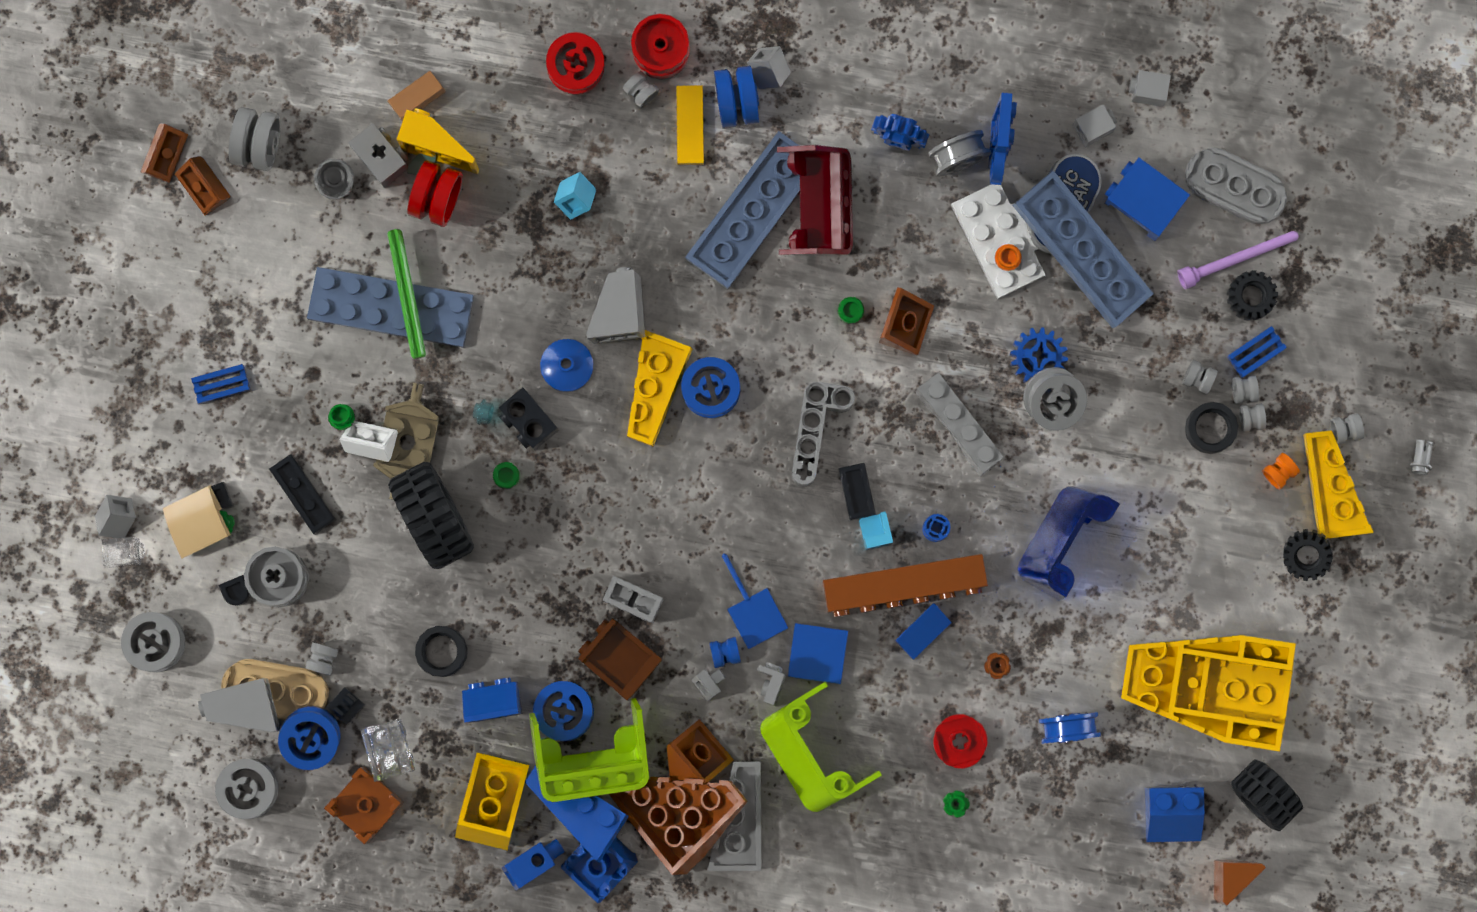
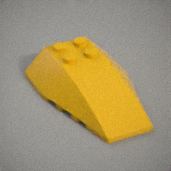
[1121,635,1296,752]

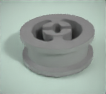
[928,130,991,176]
[1023,367,1087,431]
[121,612,185,672]
[215,759,279,819]

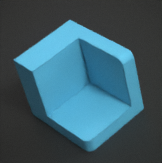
[554,172,596,220]
[859,511,893,550]

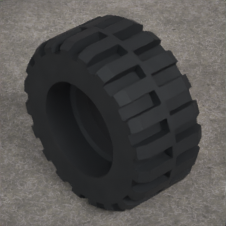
[388,462,474,569]

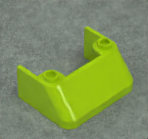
[760,682,882,812]
[529,698,649,802]

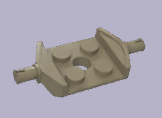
[373,383,439,500]

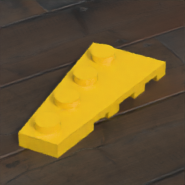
[627,330,693,447]
[1303,430,1374,539]

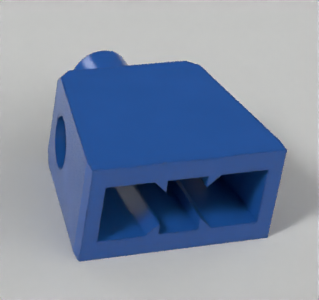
[501,839,565,890]

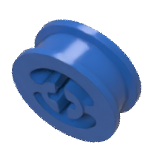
[681,357,740,419]
[533,681,594,741]
[278,706,341,770]
[1039,712,1101,744]

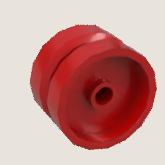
[631,14,690,79]
[407,160,463,228]

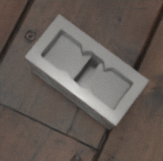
[602,576,664,624]

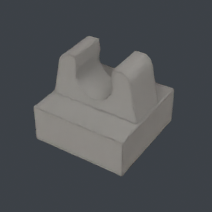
[692,669,726,701]

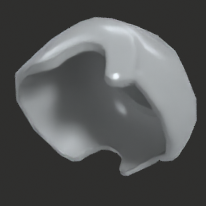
[314,159,355,199]

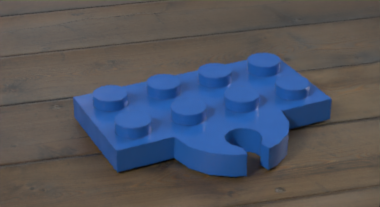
[988,93,1017,185]

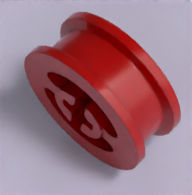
[546,32,605,95]

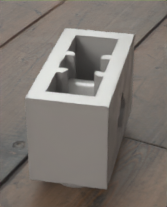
[348,123,408,188]

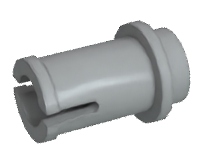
[1410,440,1434,475]

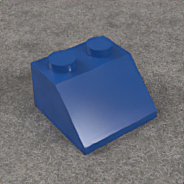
[462,677,523,723]
[1145,787,1205,842]

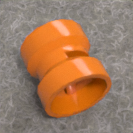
[1262,453,1300,490]

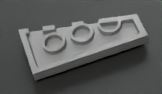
[707,761,762,871]

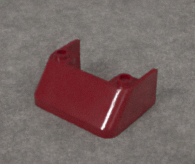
[777,145,853,255]

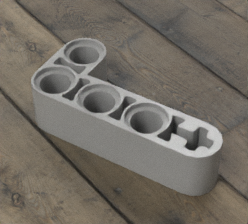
[792,382,855,487]

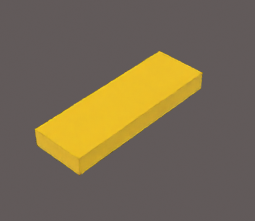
[676,85,704,165]

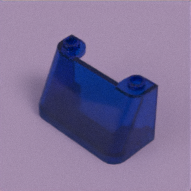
[1017,486,1120,601]

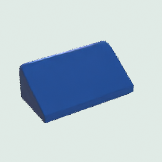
[895,603,952,660]

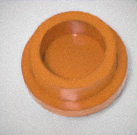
[995,244,1022,271]

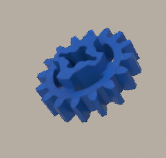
[871,114,930,151]
[1010,327,1068,383]

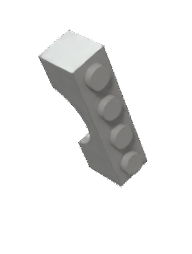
[915,372,1004,476]

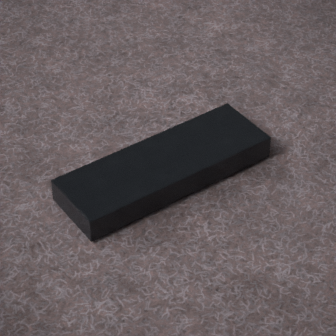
[269,454,336,535]

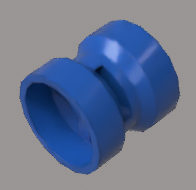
[922,514,951,542]
[709,637,741,668]

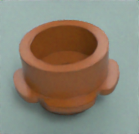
[984,653,1011,679]

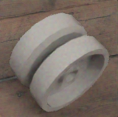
[229,107,281,171]
[244,546,309,608]

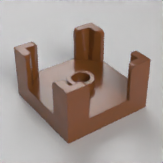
[324,767,404,844]

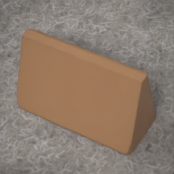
[388,71,445,121]

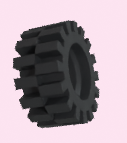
[1227,270,1278,321]
[1283,529,1333,581]

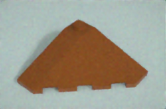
[609,777,748,875]

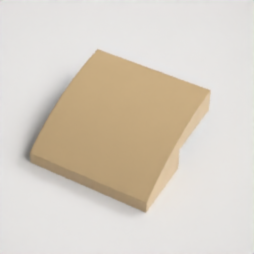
[163,486,231,559]

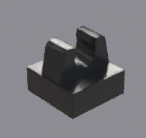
[327,687,366,725]

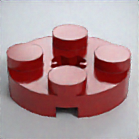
[933,714,988,768]

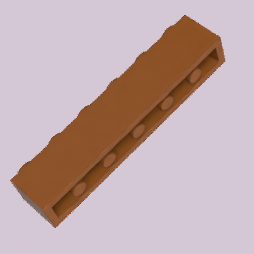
[822,554,988,617]

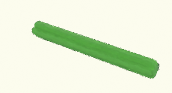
[387,229,426,359]

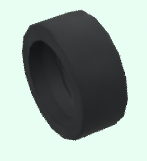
[1185,402,1238,454]
[415,626,468,677]

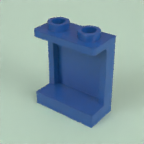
[1104,157,1190,241]

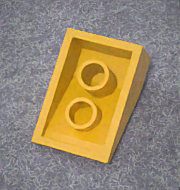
[396,109,479,174]
[455,752,529,851]

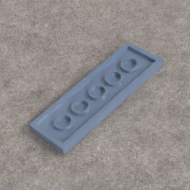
[685,131,800,289]
[1012,171,1154,328]
[307,267,474,348]

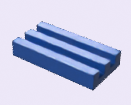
[1227,326,1287,378]
[191,364,251,405]

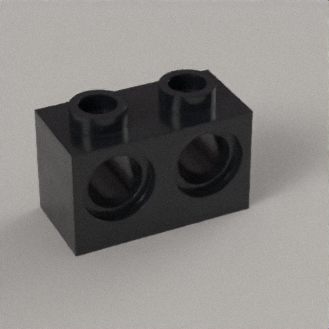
[498,387,559,451]

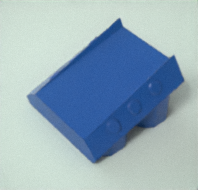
[561,837,638,903]

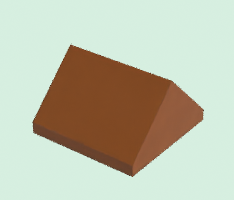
[879,287,934,355]
[1214,860,1266,906]

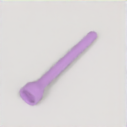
[1177,231,1298,290]

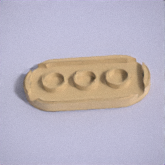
[221,659,329,722]

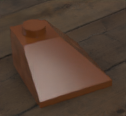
[667,719,734,782]

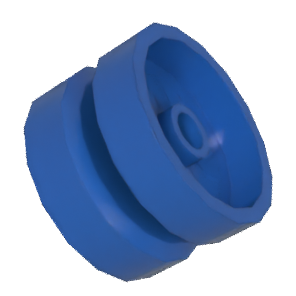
[714,65,759,129]

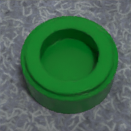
[838,297,864,324]
[493,462,520,489]

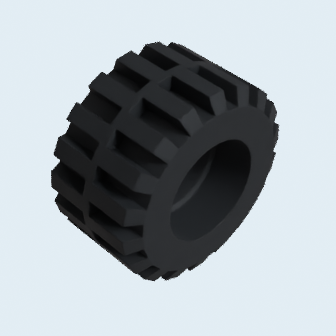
[1231,759,1304,832]

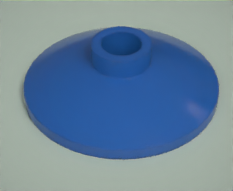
[540,339,593,392]

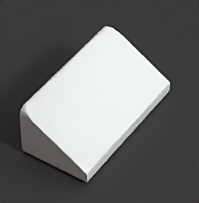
[339,421,398,462]

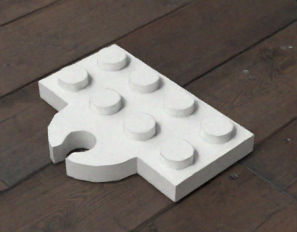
[951,184,1045,299]

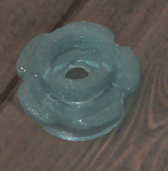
[473,399,494,425]

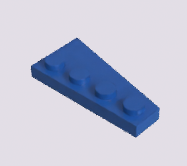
[525,766,629,863]

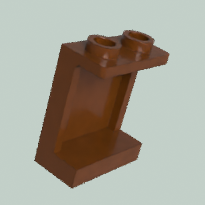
[578,618,663,701]

